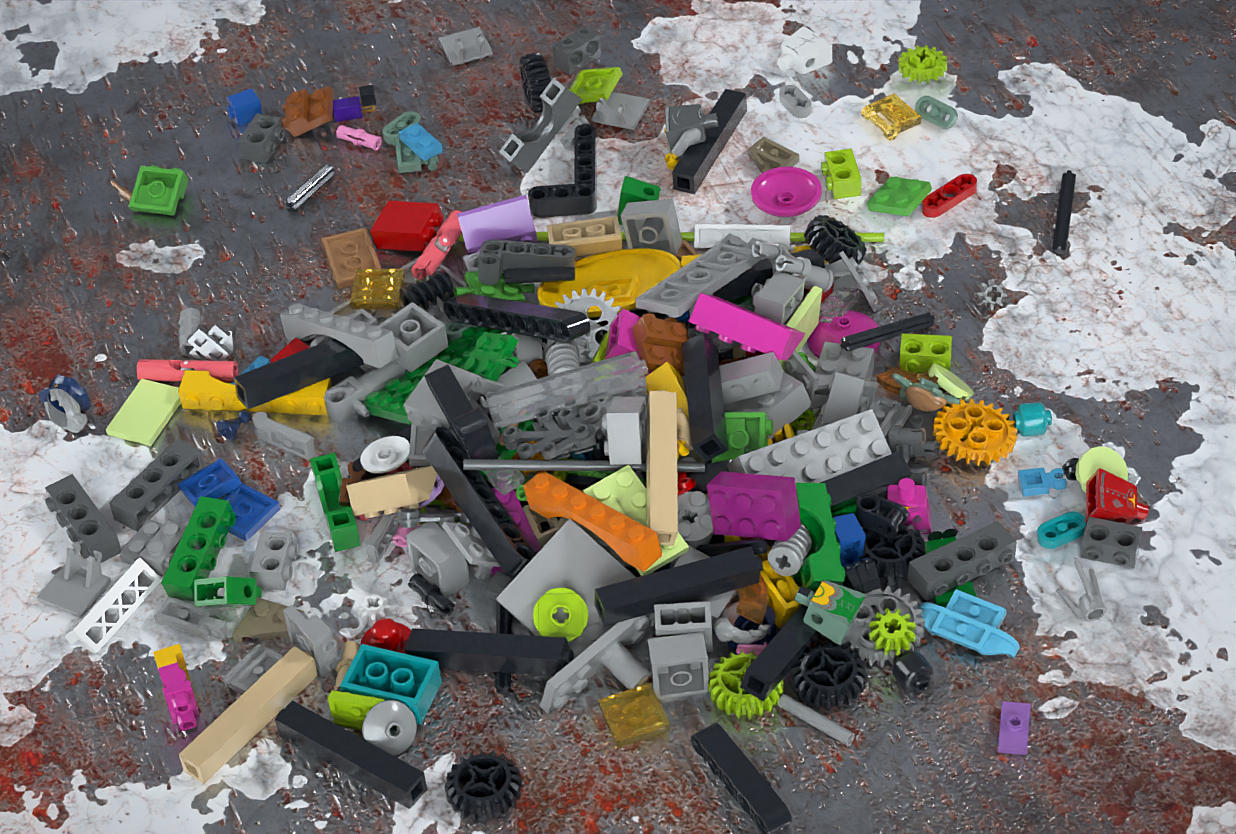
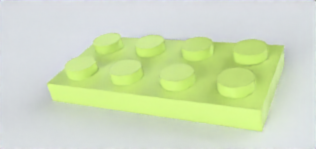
[583,465,689,576]

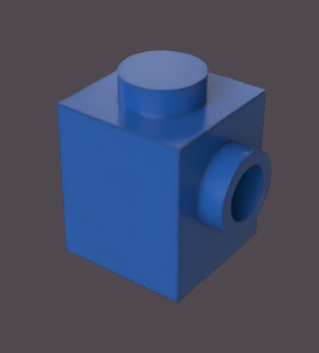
[226,88,263,126]

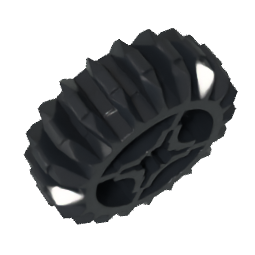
[519,53,551,113]
[804,215,867,265]
[859,523,926,584]
[791,641,867,712]
[445,750,523,823]

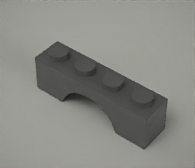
[499,78,582,173]

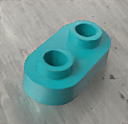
[1037,512,1087,549]

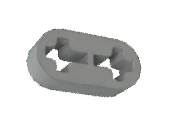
[779,85,811,118]

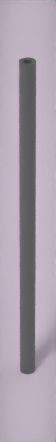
[463,459,705,472]

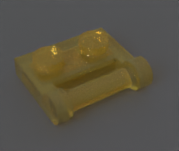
[861,93,921,141]

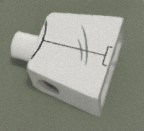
[777,26,832,74]

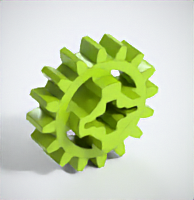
[898,45,947,84]

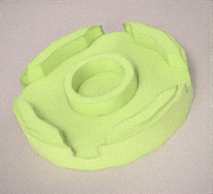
[928,363,974,402]
[1075,446,1128,493]

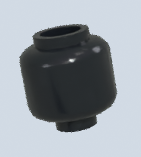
[892,651,934,693]

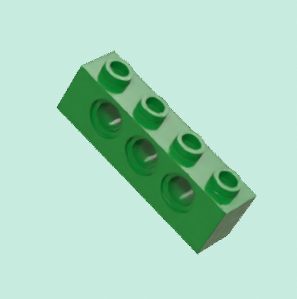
[161,496,236,602]

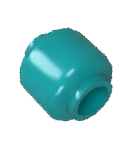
[1013,402,1052,437]

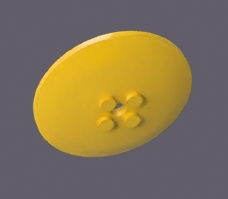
[537,248,681,318]

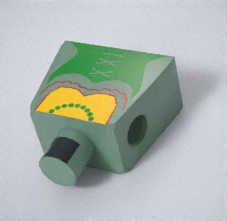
[794,581,866,645]

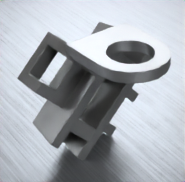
[187,320,236,361]

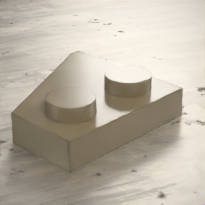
[749,136,799,173]
[232,597,305,642]

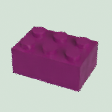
[707,471,801,541]

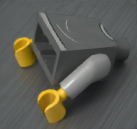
[664,104,719,171]

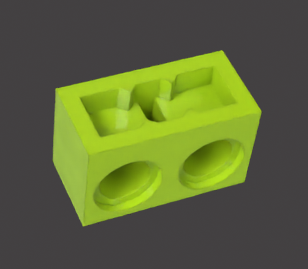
[821,148,861,200]
[900,334,952,374]

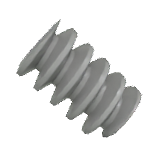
[546,342,583,397]
[767,524,812,576]

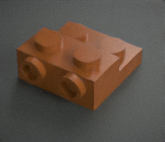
[281,86,334,137]
[632,314,689,376]

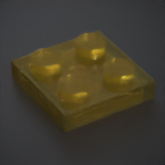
[350,269,405,309]
[598,683,670,748]

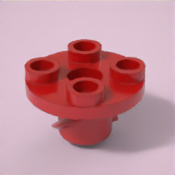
[360,618,411,654]

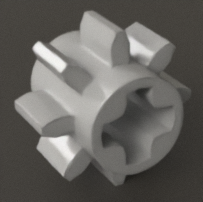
[974,279,1007,310]

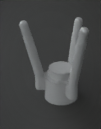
[1056,558,1106,621]

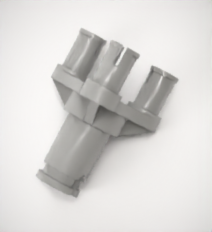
[751,241,833,298]

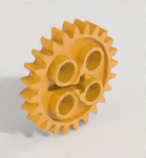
[933,399,1017,466]

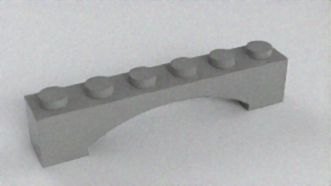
[280,303,399,368]

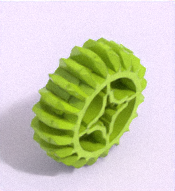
[708,649,783,720]

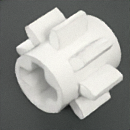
[357,594,392,627]

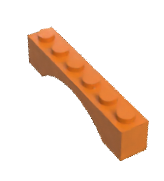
[523,471,663,572]

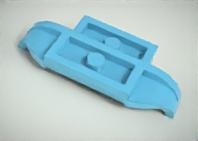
[918,589,1020,658]

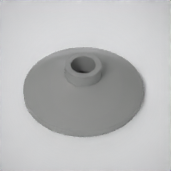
[362,700,417,756]

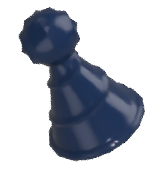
[216,410,251,441]

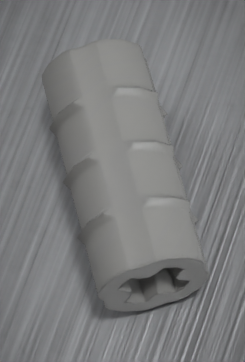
[178,308,203,357]

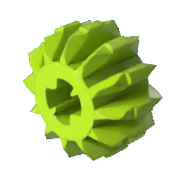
[869,608,916,656]

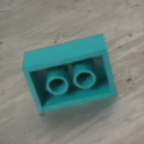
[340,644,442,725]

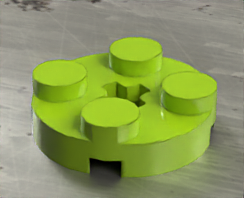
[533,588,588,643]

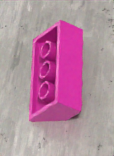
[689,293,805,361]

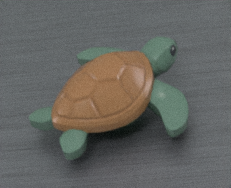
[892,373,961,412]

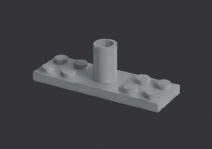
[635,243,761,325]
[540,612,655,714]

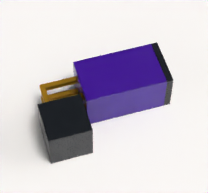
[332,85,377,123]

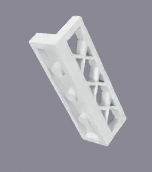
[694,224,792,249]
[64,558,162,654]

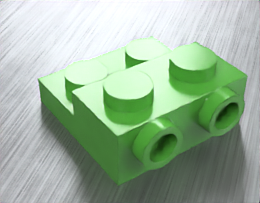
[129,165,189,216]
[712,412,773,463]

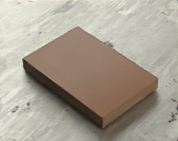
[321,227,384,289]

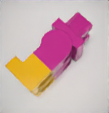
[153,644,200,731]

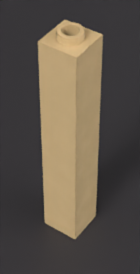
[646,390,678,546]
[179,646,318,784]

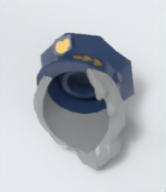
[39,374,91,433]
[715,600,777,651]

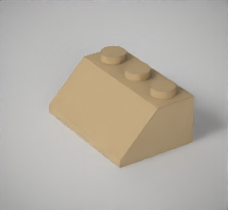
[546,216,622,258]
[346,465,438,519]

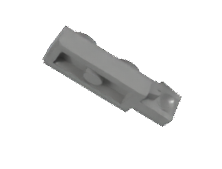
[154,597,229,640]

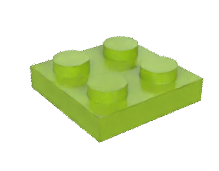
[570,67,622,104]

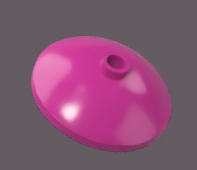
[751,167,822,217]
[807,310,881,358]

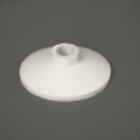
[360,436,410,473]

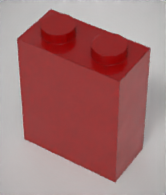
[370,201,444,252]

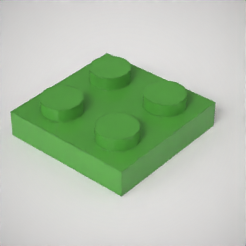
[867,176,932,217]

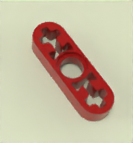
[922,174,977,218]

